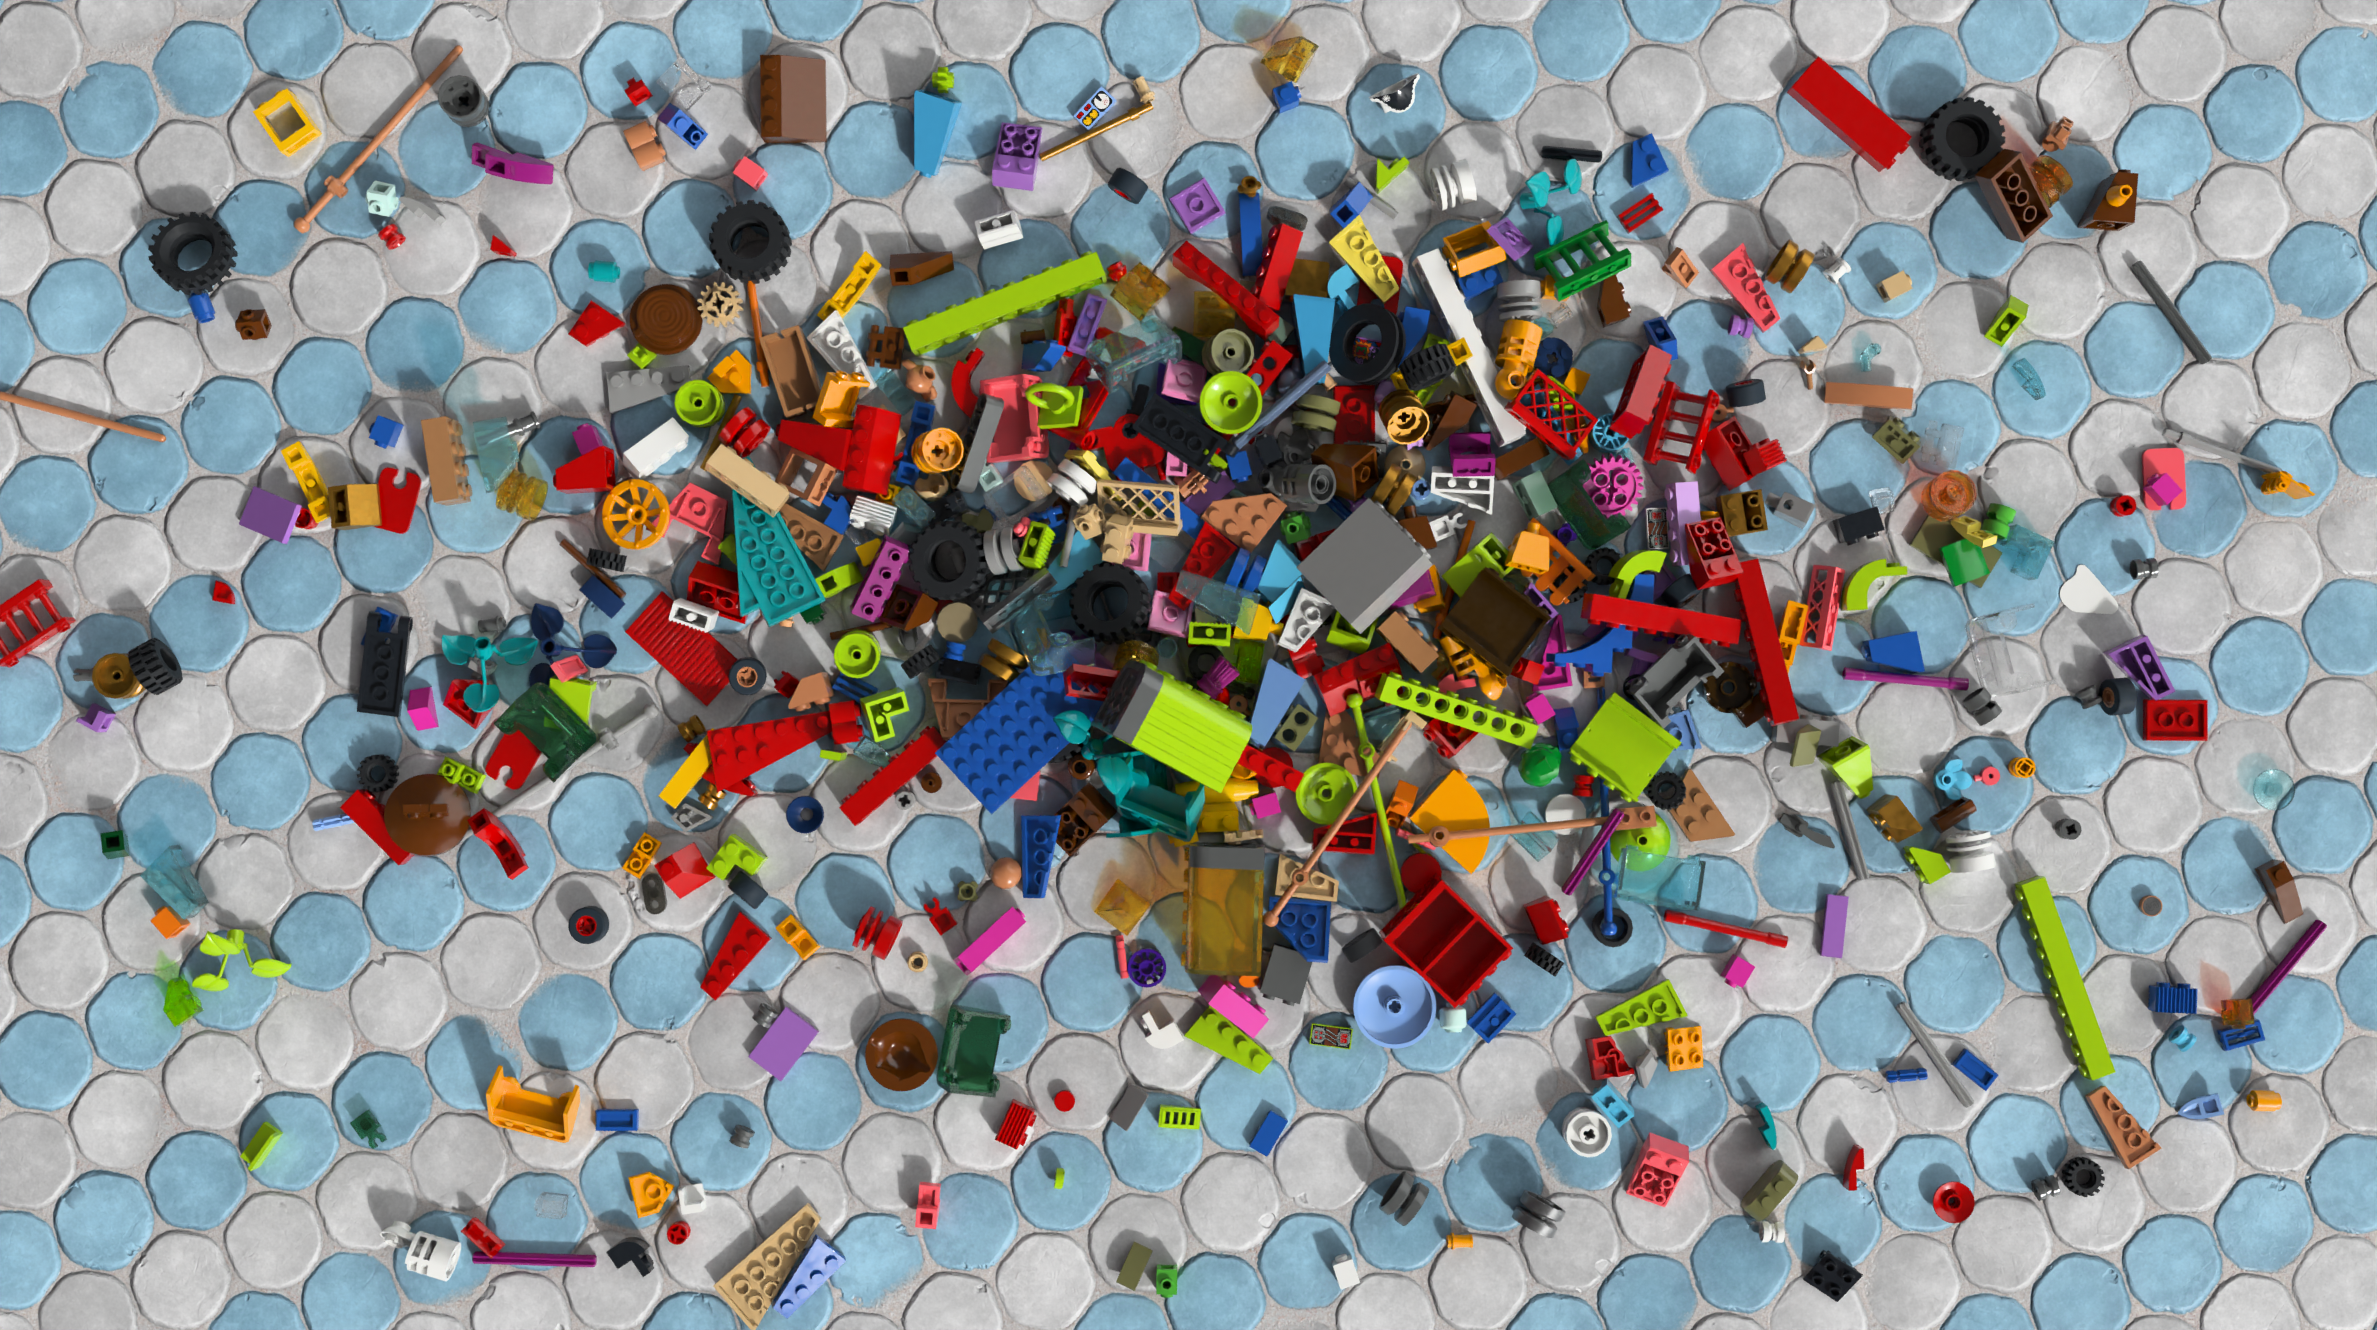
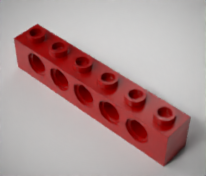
[1204,340,1294,454]

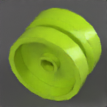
[675,380,725,428]
[834,629,881,678]

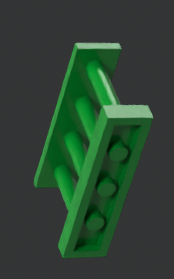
[1533,220,1631,302]

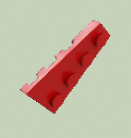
[1168,521,1237,611]

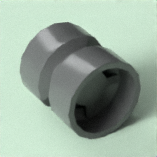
[1962,687,2002,726]

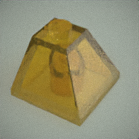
[1094,879,1151,936]

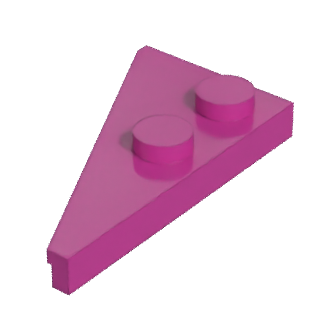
[1532,615,1573,692]

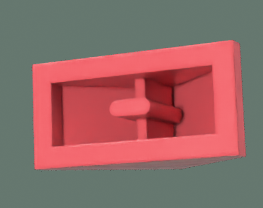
[1010,770,1041,801]

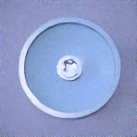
[1353,965,1436,1049]

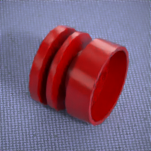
[852,906,903,960]

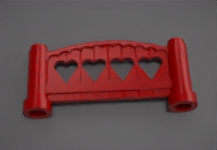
[1047,327,1146,450]

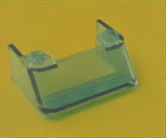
[473,416,520,493]
[1013,589,1095,676]

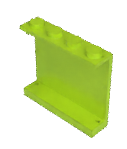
[1567,692,1682,803]

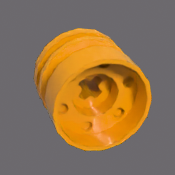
[911,428,964,474]

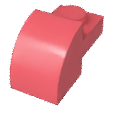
[1436,674,1476,702]
[915,1182,941,1229]

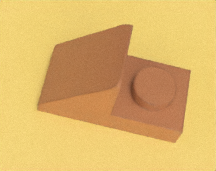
[1662,247,1699,289]

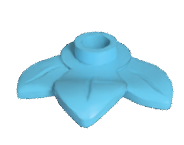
[1933,759,1972,800]

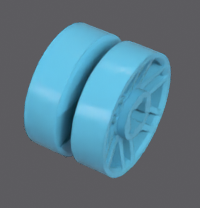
[1588,413,1629,453]

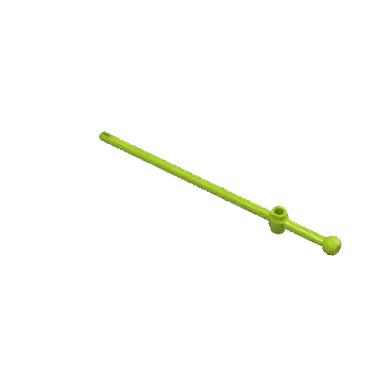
[1346,693,1407,910]

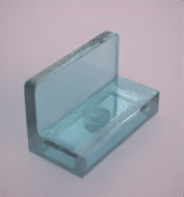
[1509,811,1559,862]

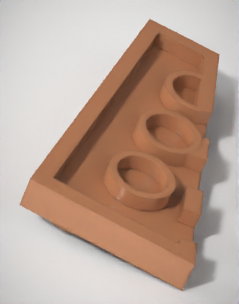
[2085,1086,2162,1169]

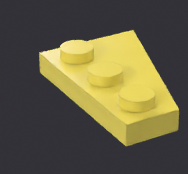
[1064,450,1122,502]

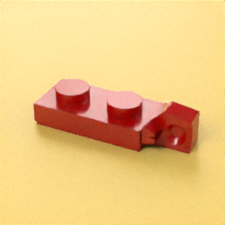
[1053,298,1077,357]

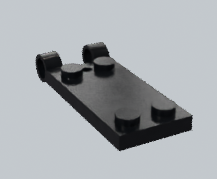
[1132,393,1240,484]
[357,611,413,717]

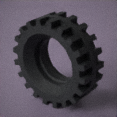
[148,212,238,295]

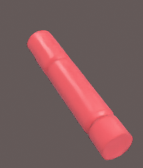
[1395,828,1436,850]
[1115,935,1129,979]

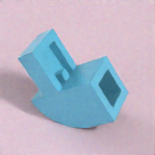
[1327,264,1358,312]

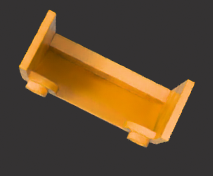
[486,1065,580,1143]

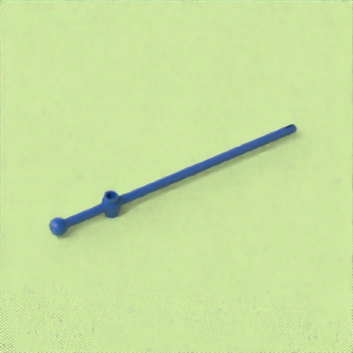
[1597,688,1617,935]

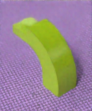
[1841,559,1907,611]

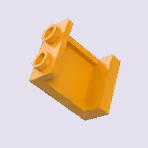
[812,370,870,428]

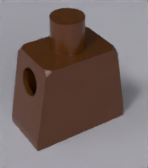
[1398,505,1437,550]

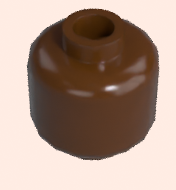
[1068,751,1095,780]

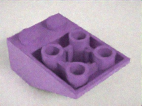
[992,122,1043,191]

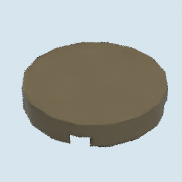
[936,601,978,643]

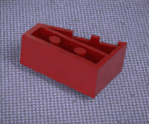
[1311,813,1377,855]

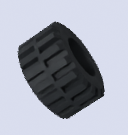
[1399,344,1457,391]
[128,638,183,695]

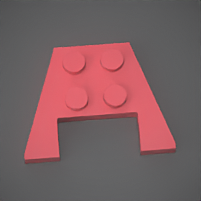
[646,483,729,565]

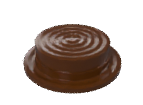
[629,284,703,355]
[865,1018,938,1091]

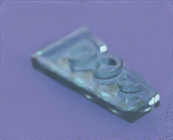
[1176,570,1261,635]

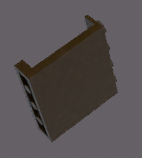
[1438,567,1552,679]

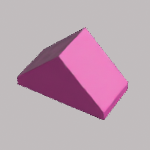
[407,687,439,731]

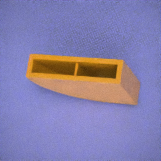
[1408,769,1490,874]

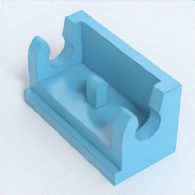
[1591,1078,1634,1128]

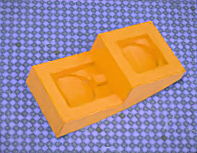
[776,914,821,960]

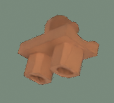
[2042,116,2074,152]
[1173,466,1209,499]

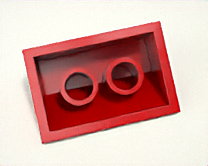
[1703,416,1756,491]
[687,561,748,624]

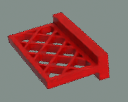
[1504,369,1598,460]

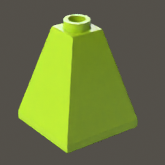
[1817,736,1874,799]

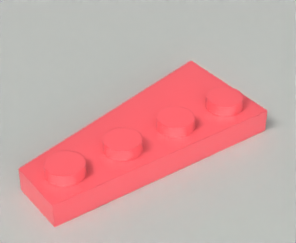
[1710,243,1781,333]

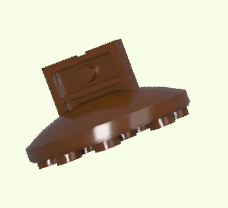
[384,774,471,857]

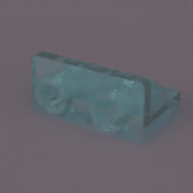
[892,486,936,532]

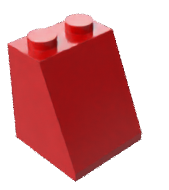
[553,446,616,494]

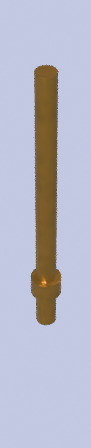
[1039,102,1153,162]

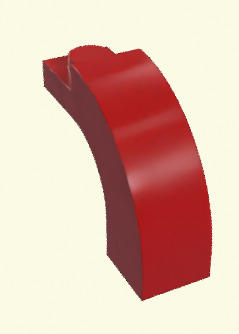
[951,348,985,419]
[467,808,529,880]

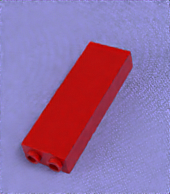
[1787,56,1912,172]

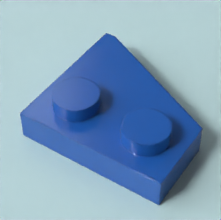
[1630,133,1669,188]

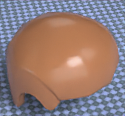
[990,857,1022,889]

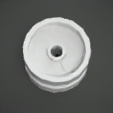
[1046,459,1097,508]
[1562,1107,1612,1157]

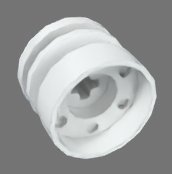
[1430,159,1476,211]
[1945,829,1996,873]

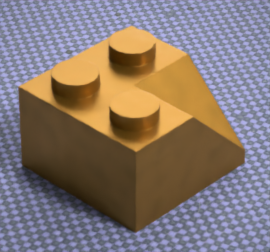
[1866,794,1923,843]

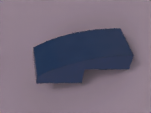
[579,575,625,619]

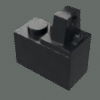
[922,490,970,525]

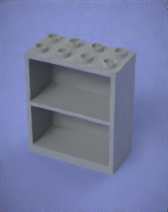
[1296,498,1433,634]

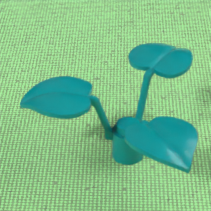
[1520,159,1582,247]
[442,635,538,712]
[1053,710,1129,795]

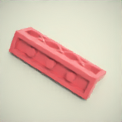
[1800,565,1845,651]

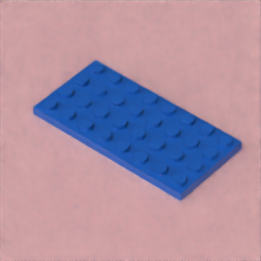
[935,640,1103,814]

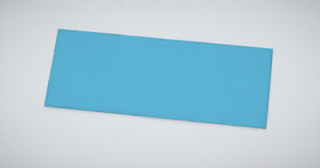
[1268,577,1306,624]

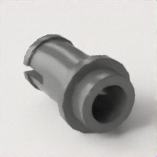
[478,616,507,633]
[73,668,93,683]

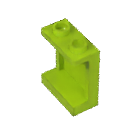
[544,675,597,735]

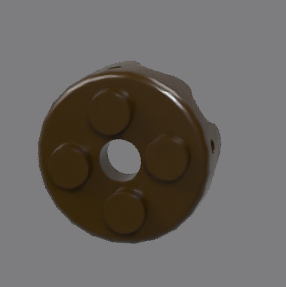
[1702,662,1757,713]

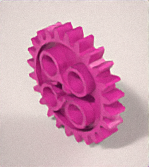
[1575,454,1644,520]

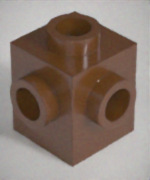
[235,309,272,340]

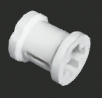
[1823,257,1851,285]

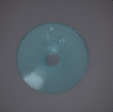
[2253,769,2295,810]

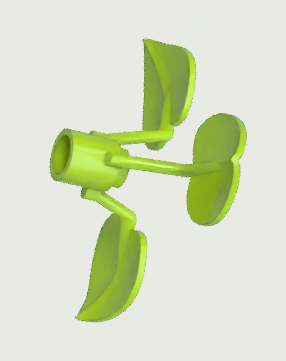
[192,929,292,992]

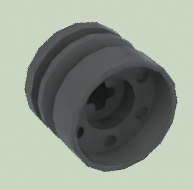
[438,75,489,127]

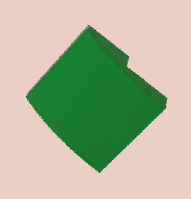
[1939,538,1990,587]

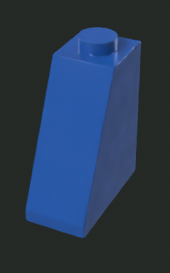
[1861,631,1925,673]

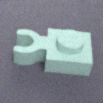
[979,459,1004,493]

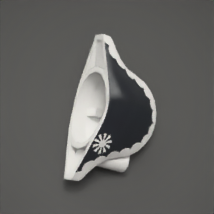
[1369,73,1420,113]

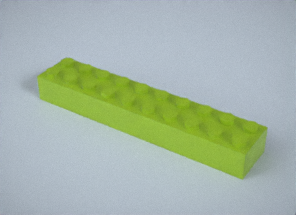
[903,251,1107,357]

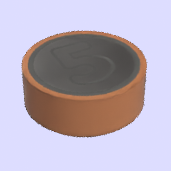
[2139,895,2162,916]

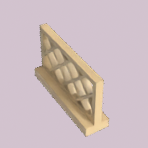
[1097,479,1183,536]

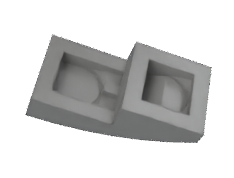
[398,197,446,225]

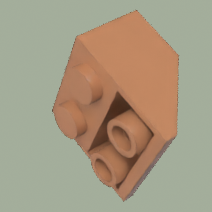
[788,672,835,712]

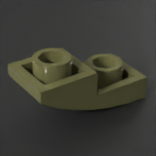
[1116,1242,1153,1291]

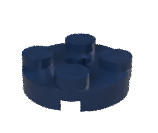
[1534,337,1573,378]

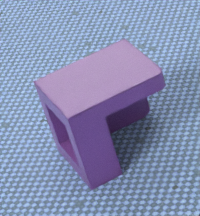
[76,703,116,732]

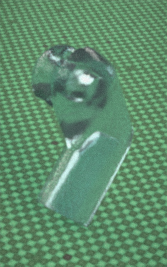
[1860,343,1881,372]

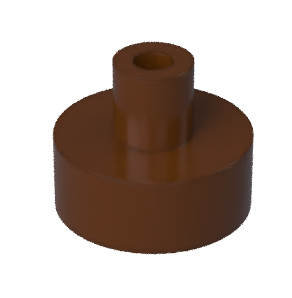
[921,772,943,793]

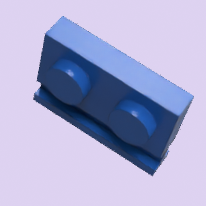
[1466,993,1516,1044]

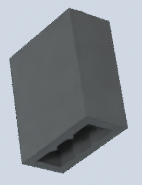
[1259,943,1312,1006]

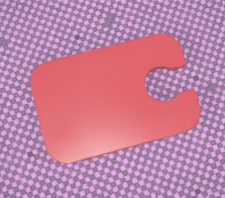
[2142,448,2186,511]

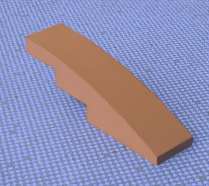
[1824,382,1914,410]

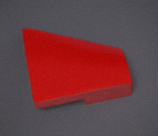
[1585,1036,1635,1080]

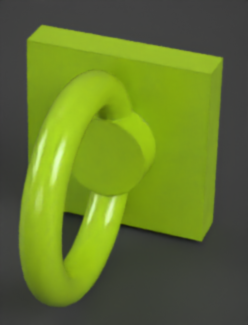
[1025,383,1084,429]

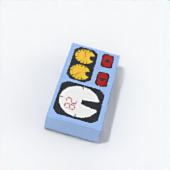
[1073,86,1117,131]

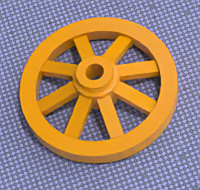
[602,479,670,550]

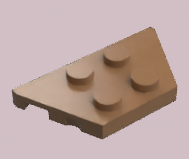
[1667,769,1735,842]

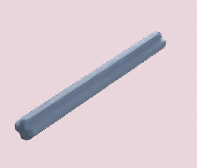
[1232,360,1331,449]

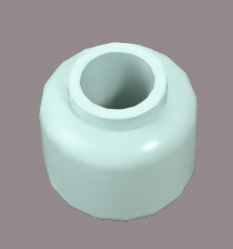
[1439,1003,1467,1032]

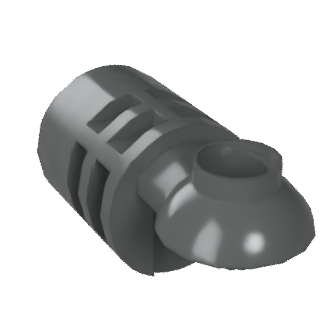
[1257,464,1336,504]

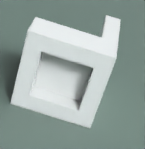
[678,1183,706,1215]

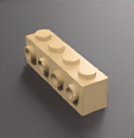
[705,444,790,518]

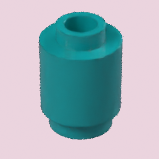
[588,260,620,283]

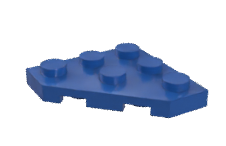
[1268,897,1331,963]

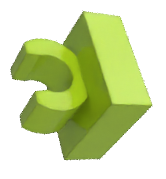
[627,343,658,369]

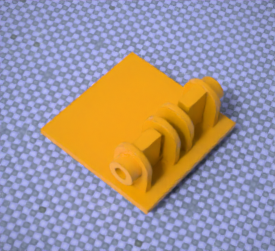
[2260,471,2315,499]
[1664,1026,1703,1072]

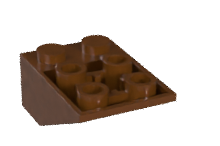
[1055,782,1117,857]

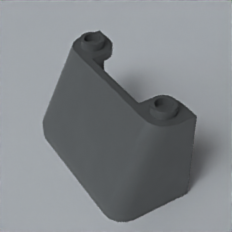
[1629,634,1724,728]

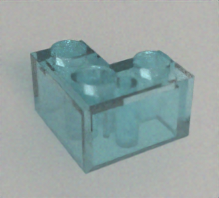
[2000,524,2054,580]

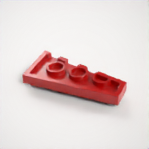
[700,911,772,1001]

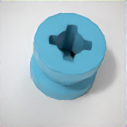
[2168,1025,2197,1052]

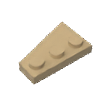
[1275,854,1339,902]

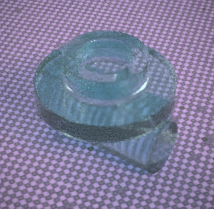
[1533,317,1554,338]

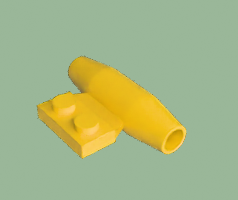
[1175,777,1258,833]

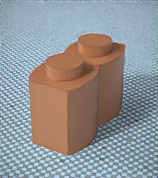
[623,121,666,171]

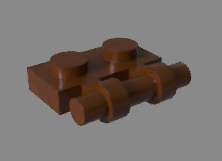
[865,325,905,370]

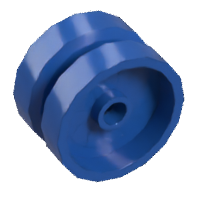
[1223,548,1267,600]

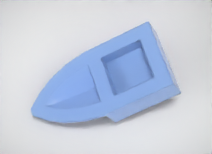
[2178,1093,2224,1119]

